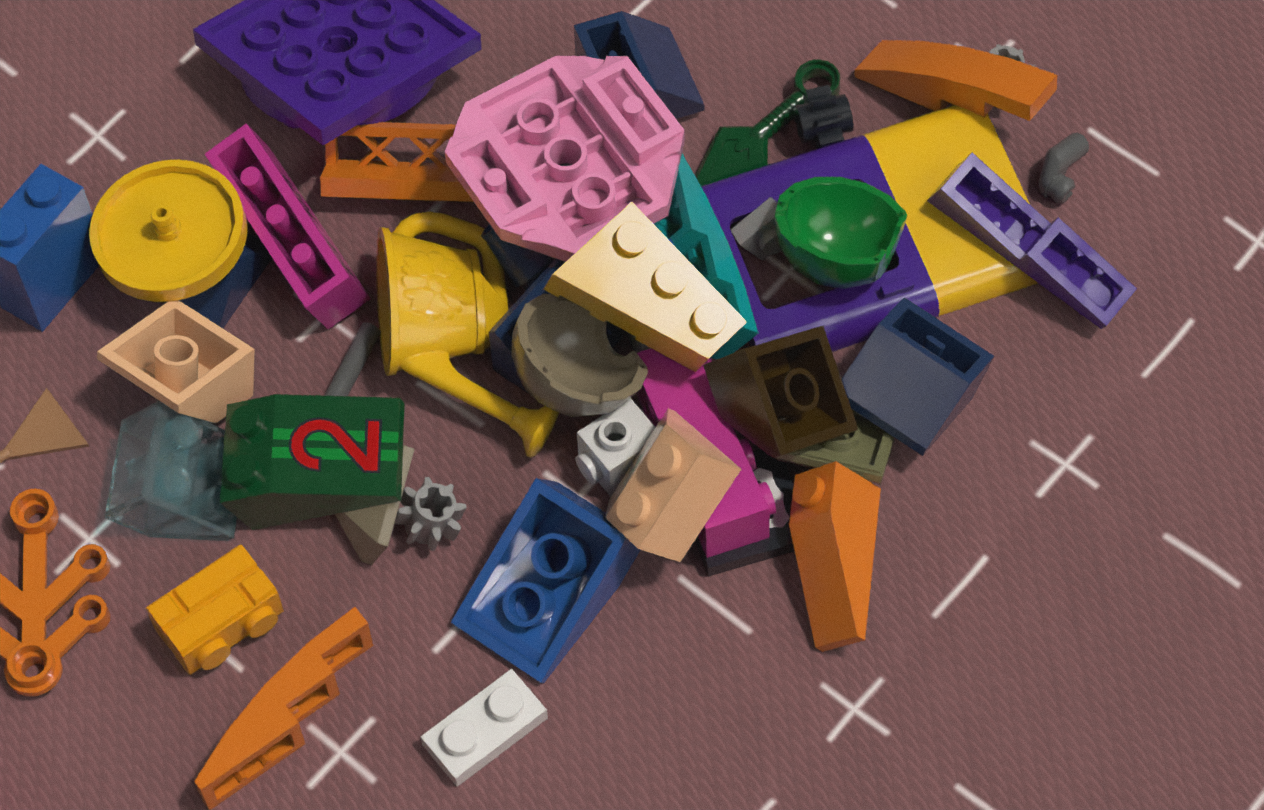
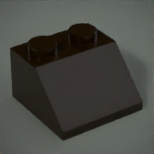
[703,326,859,458]

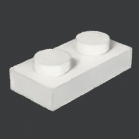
[420,669,548,787]

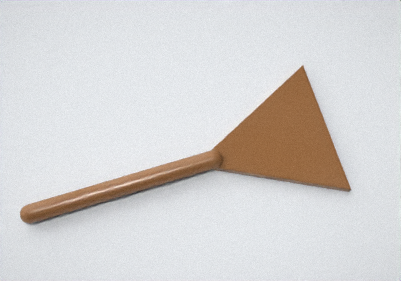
[0,388,89,463]

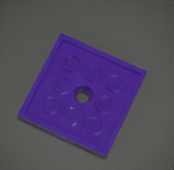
[193,0,482,145]

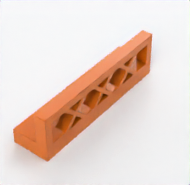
[320,122,474,202]

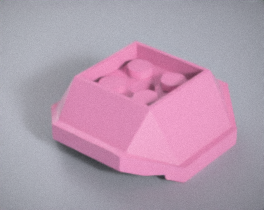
[445,56,685,262]

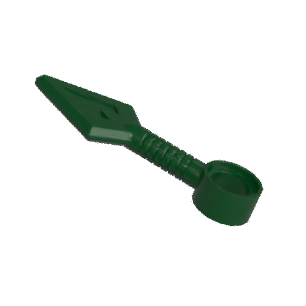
[695,59,840,186]

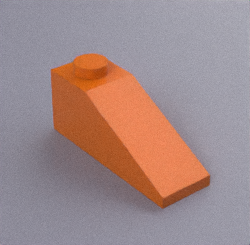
[789,461,881,652]

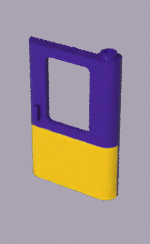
[701,105,1038,352]

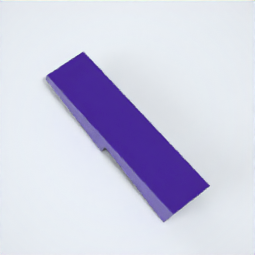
[927,153,1137,329]

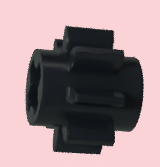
[794,85,854,149]

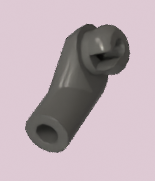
[1038,133,1089,204]

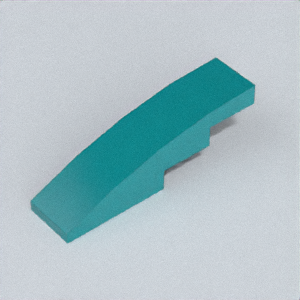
[654,153,758,360]

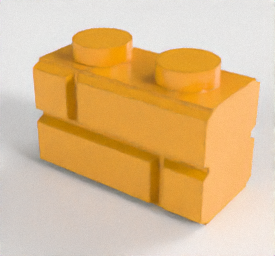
[145,544,284,675]

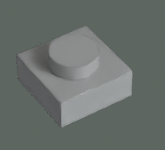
[731,197,782,261]

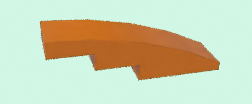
[854,40,1058,121]
[194,607,374,810]

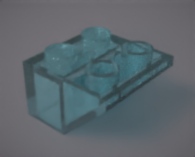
[104,401,237,541]

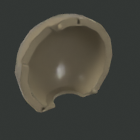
[512,294,648,417]

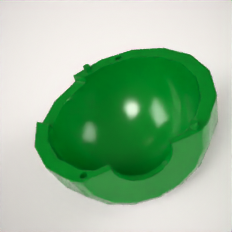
[774,177,907,289]

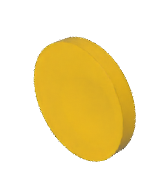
[89,160,247,302]

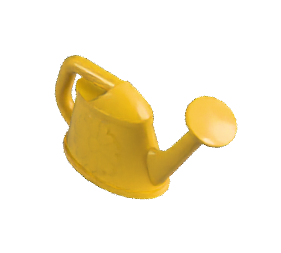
[376,211,559,458]

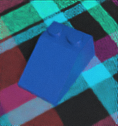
[451,478,640,683]

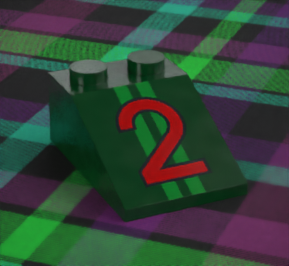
[220,394,405,530]

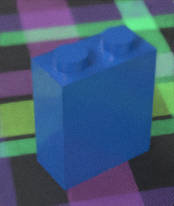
[0,164,99,332]

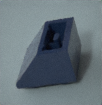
[574,11,705,119]
[842,297,995,456]

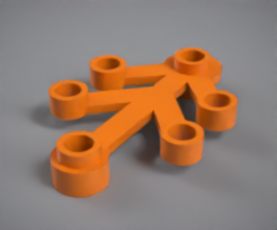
[0,489,111,697]

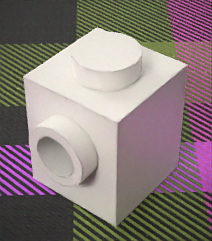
[575,398,656,497]

